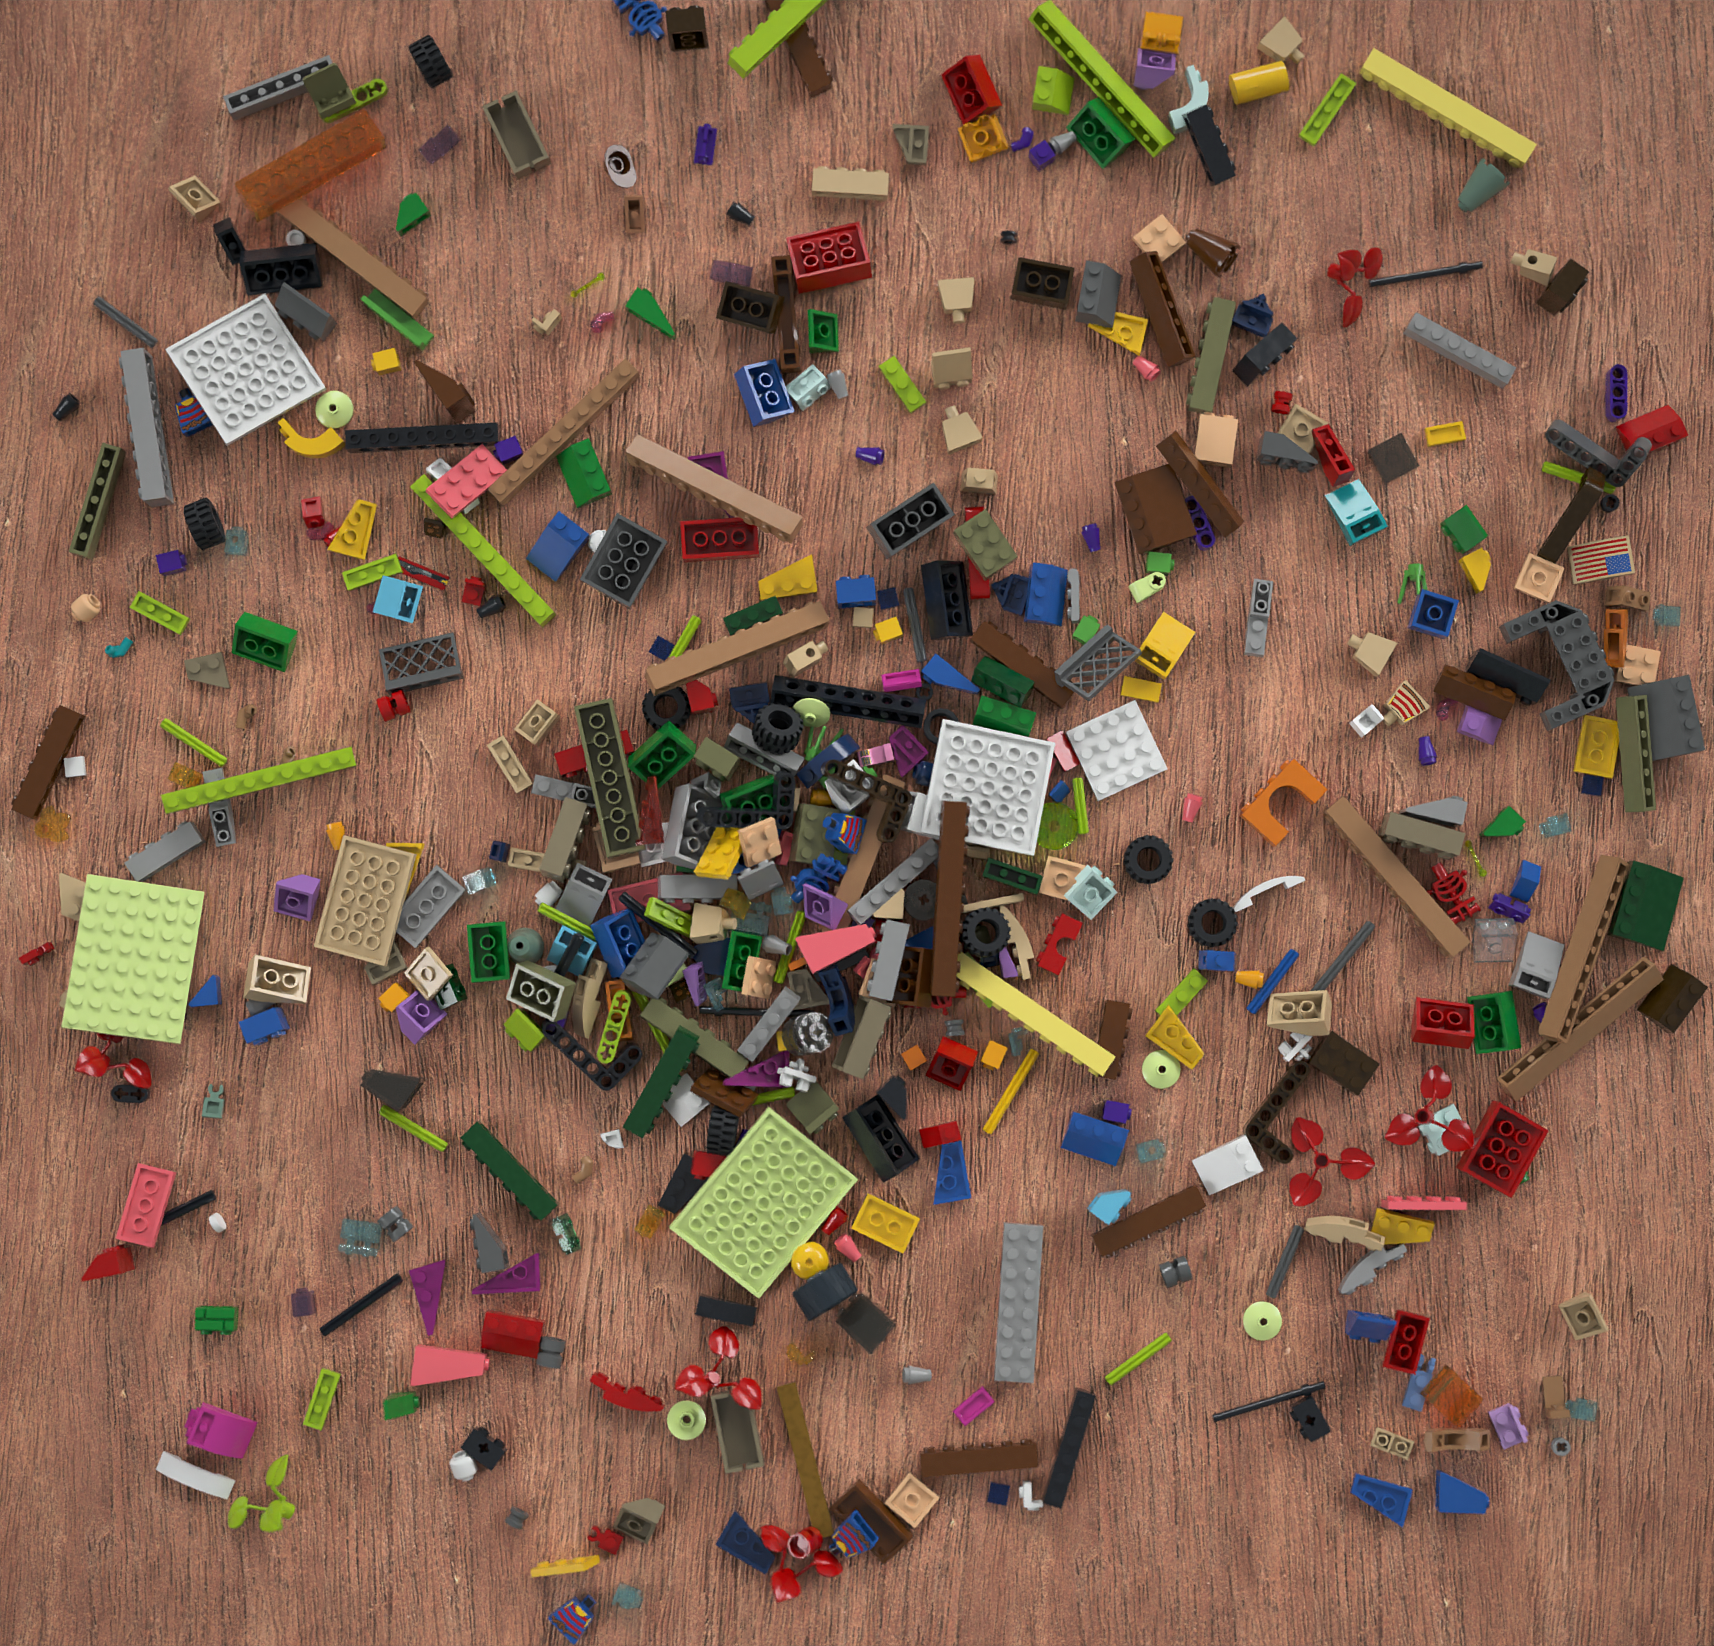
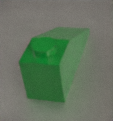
[625,287,676,340]
[383,1391,420,1420]

